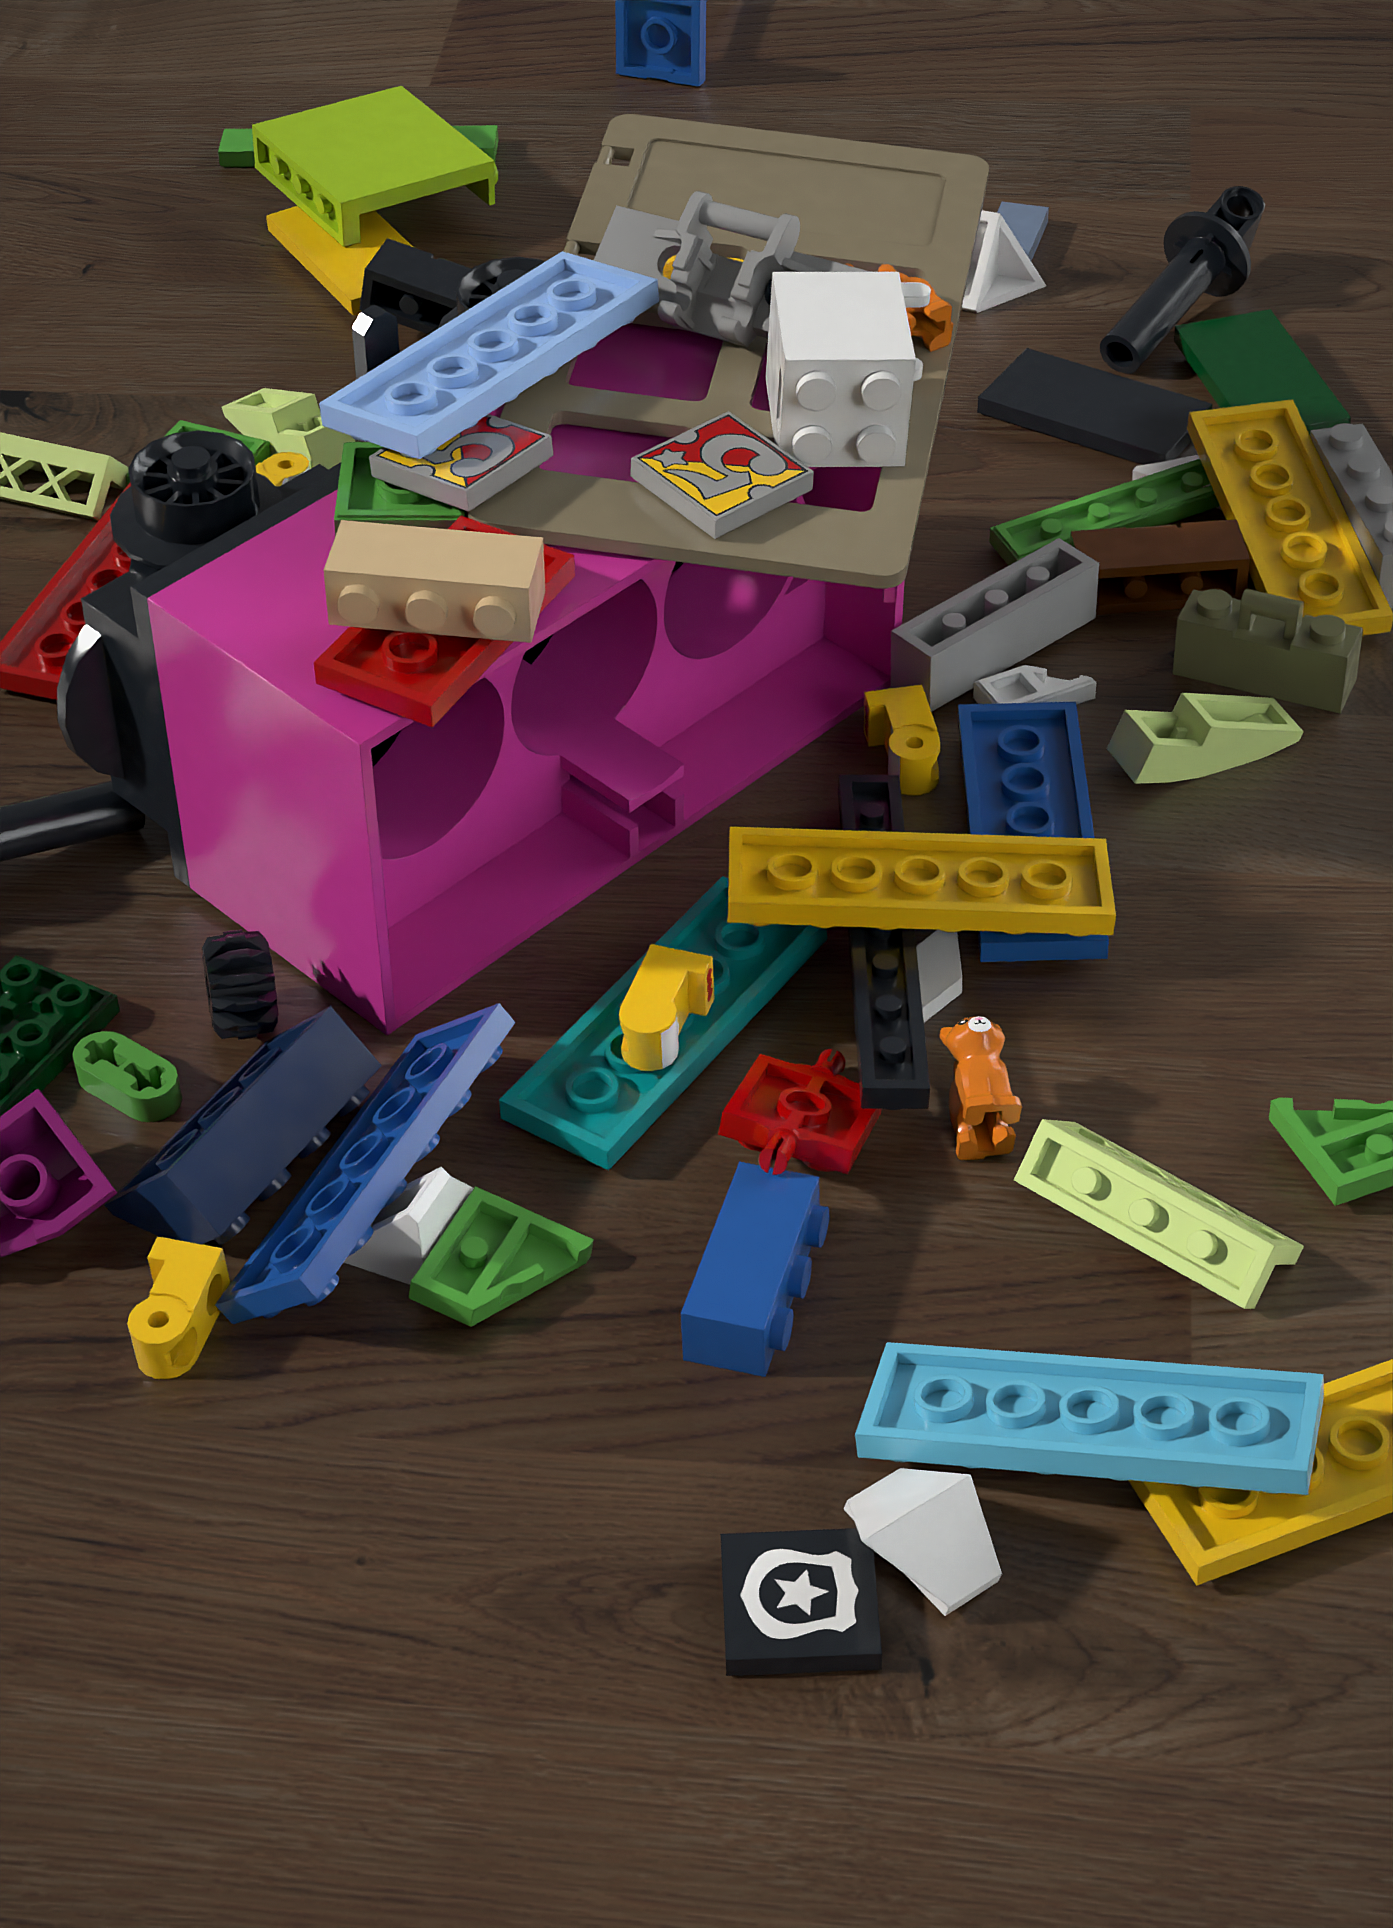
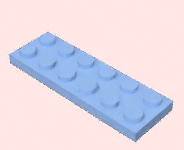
[319,251,659,459]

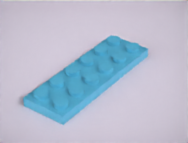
[855,1342,1324,1495]

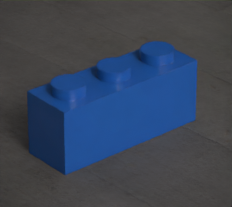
[681,1161,829,1377]

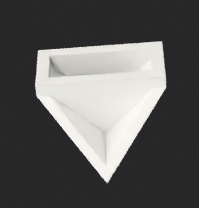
[961,210,1046,313]
[344,1167,474,1284]
[844,1468,1002,1616]

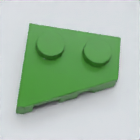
[1269,1098,1393,1206]
[409,1186,594,1327]

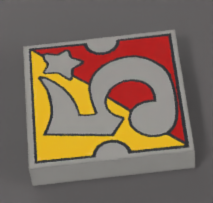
[630,411,814,539]
[369,414,553,512]

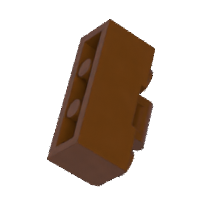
[1070,519,1250,615]

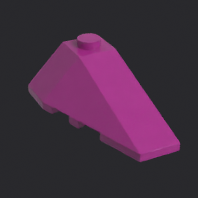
[0,1089,117,1258]

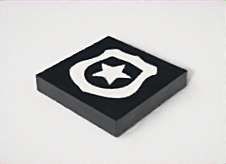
[720,1528,882,1676]

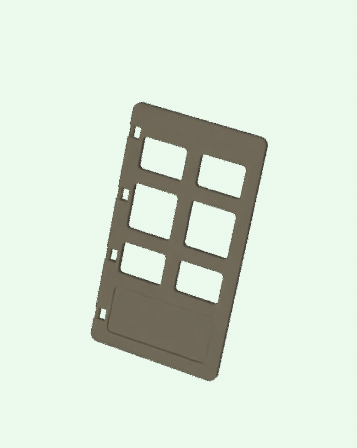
[468,114,989,589]

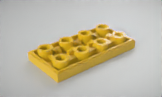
[266,206,413,316]

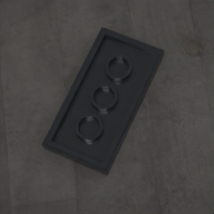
[977,348,1213,465]

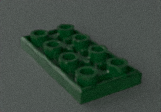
[1174,309,1351,435]
[0,955,120,1116]

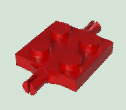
[718,1049,882,1175]

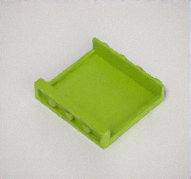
[252,86,498,247]

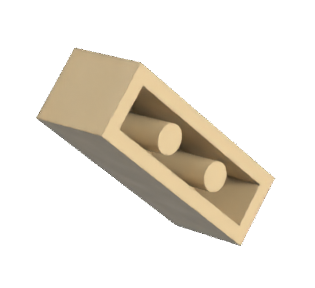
[323,520,545,643]

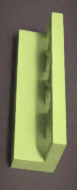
[0,432,129,521]
[1014,1119,1304,1309]

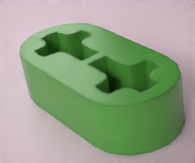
[72,1031,182,1122]

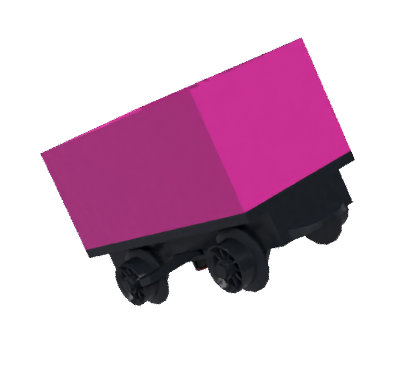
[57,257,905,1035]

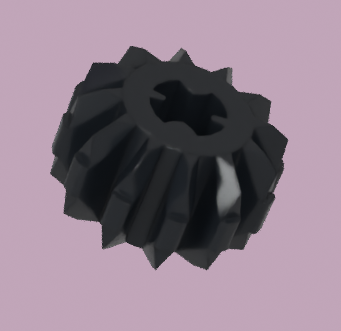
[202,929,279,1040]

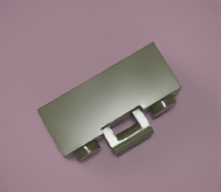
[1173,589,1363,714]

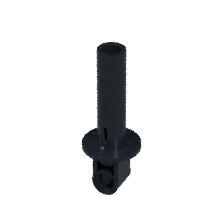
[1100,186,1265,374]
[0,780,145,862]

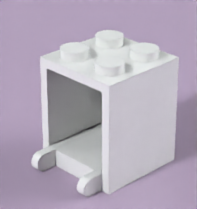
[766,272,931,467]

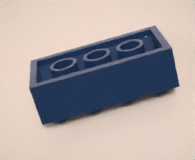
[104,1006,382,1245]

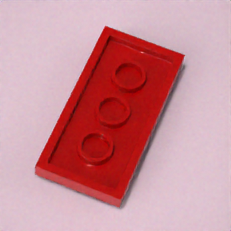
[314,515,575,728]

